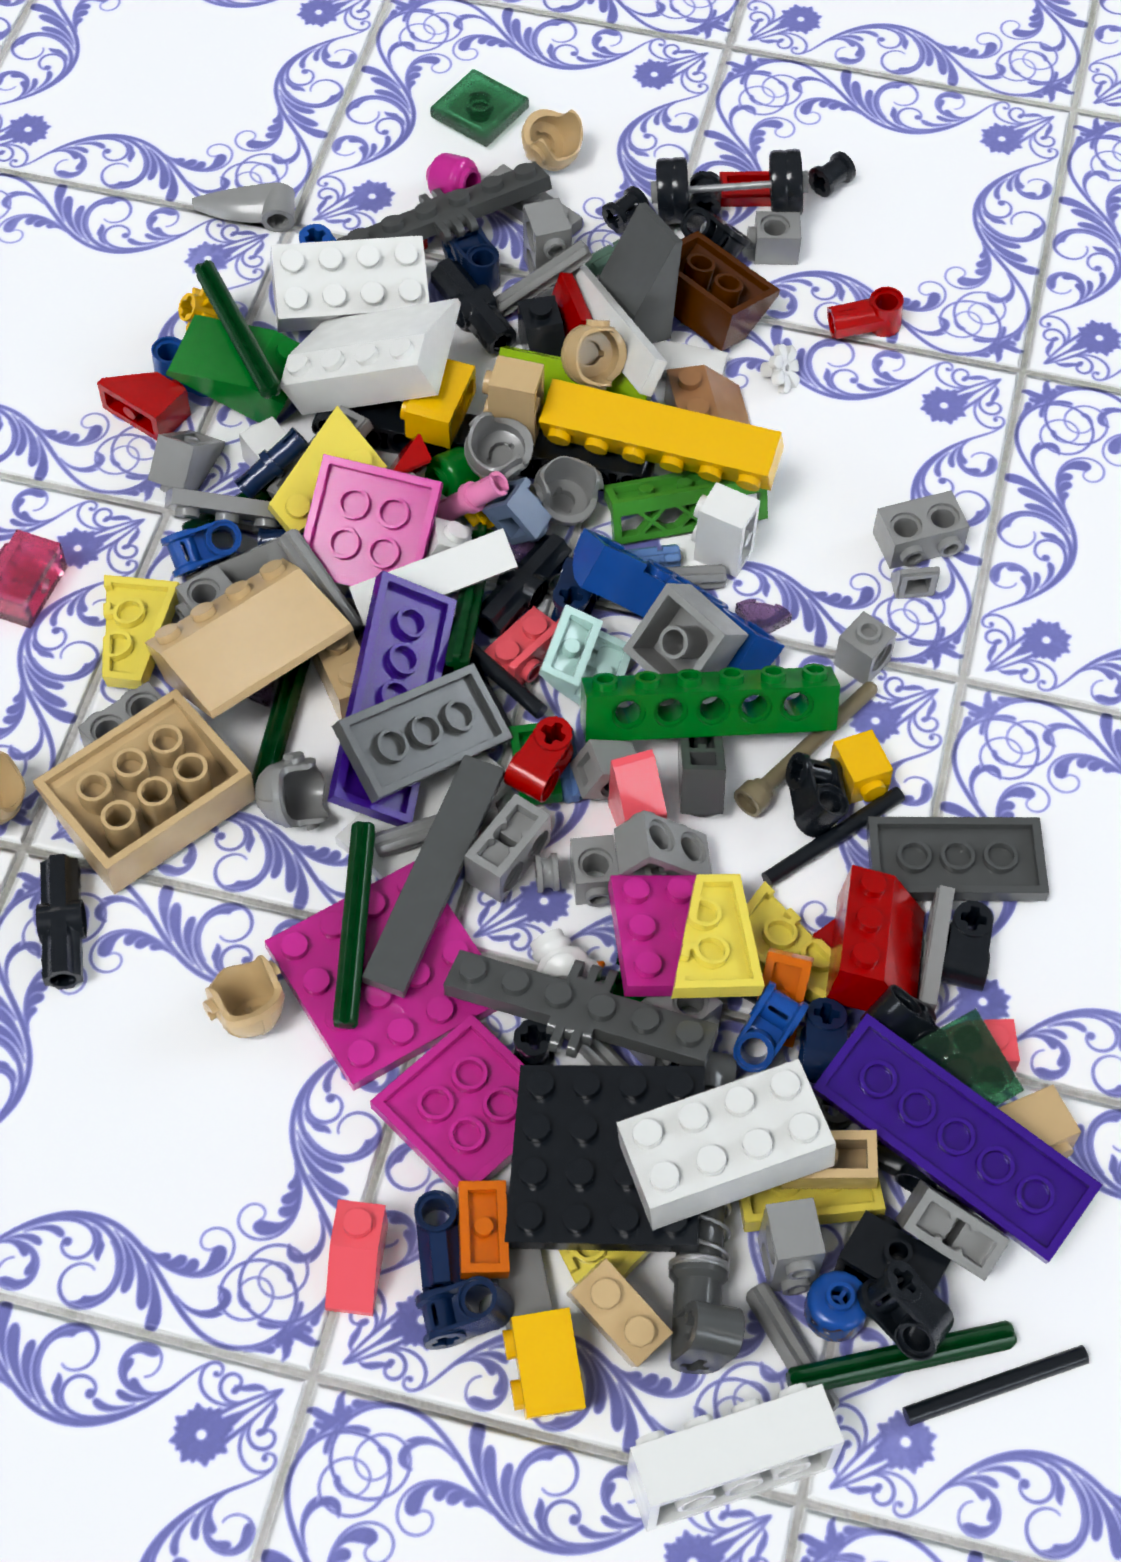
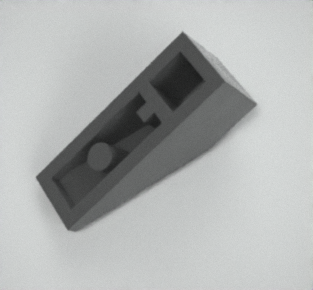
[678,736,726,817]

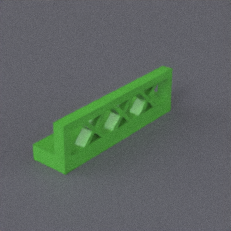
[603,471,768,544]

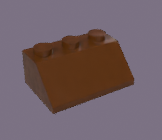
[674,231,780,351]

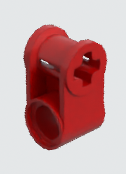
[503,716,573,803]

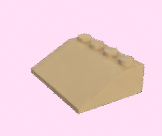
[145,558,354,719]
[33,689,255,895]

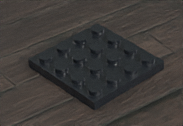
[505,1065,707,1252]

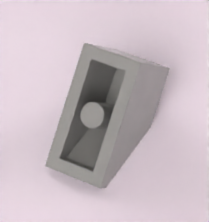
[148,430,225,492]

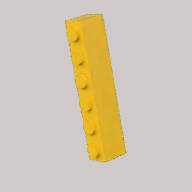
[538,379,784,492]

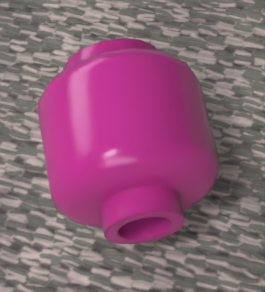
[426,153,481,195]

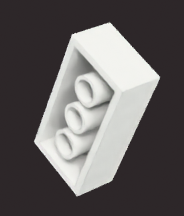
[270,236,430,332]
[616,1059,836,1231]
[626,1383,845,1532]

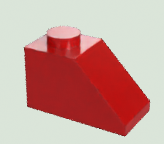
[97,372,191,441]

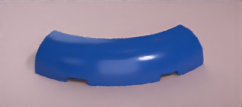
[572,528,785,670]

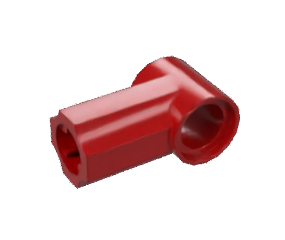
[827,286,904,339]

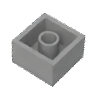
[622,583,749,674]

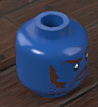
[804,1271,867,1342]

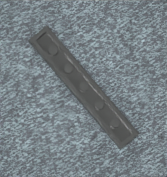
[362,754,505,998]

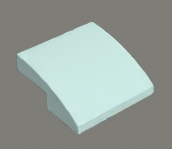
[538,604,631,706]

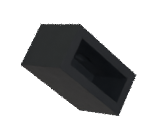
[834,1210,951,1301]

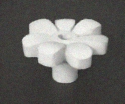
[760,344,800,393]

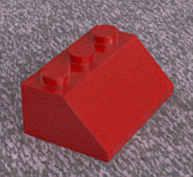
[825,865,925,1011]

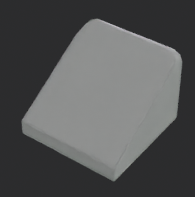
[890,566,940,599]

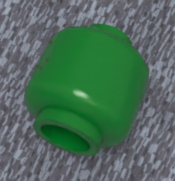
[424,447,481,497]

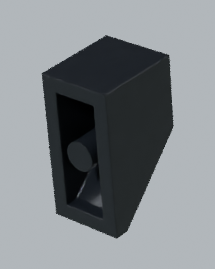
[518,295,565,357]

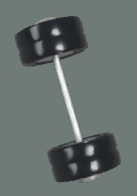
[651,148,809,225]

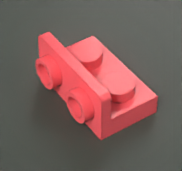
[484,606,559,685]

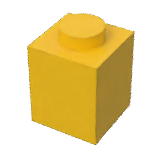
[830,729,893,804]

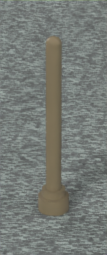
[734,681,878,817]

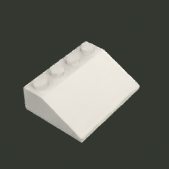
[279,298,461,415]

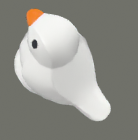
[530,928,605,980]

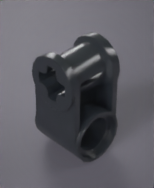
[680,207,752,258]
[785,752,849,838]
[941,900,994,992]
[860,985,950,1061]
[857,1260,954,1361]

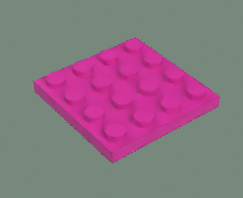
[264,861,498,1091]

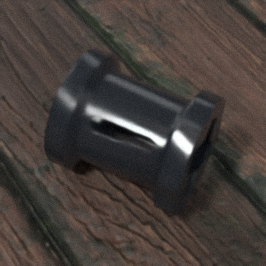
[808,151,856,197]
[689,171,721,215]
[602,186,650,233]
[513,1020,554,1065]

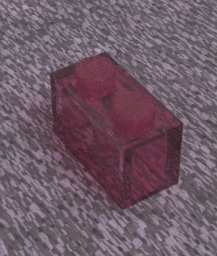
[0,529,67,629]

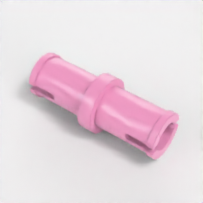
[436,471,509,521]

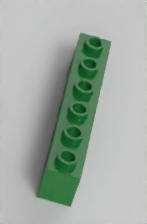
[580,663,840,743]

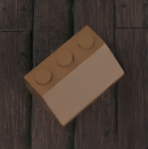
[664,365,750,471]

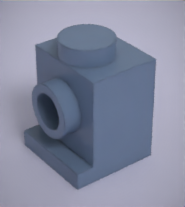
[482,477,552,545]

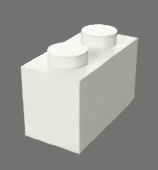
[691,482,760,578]

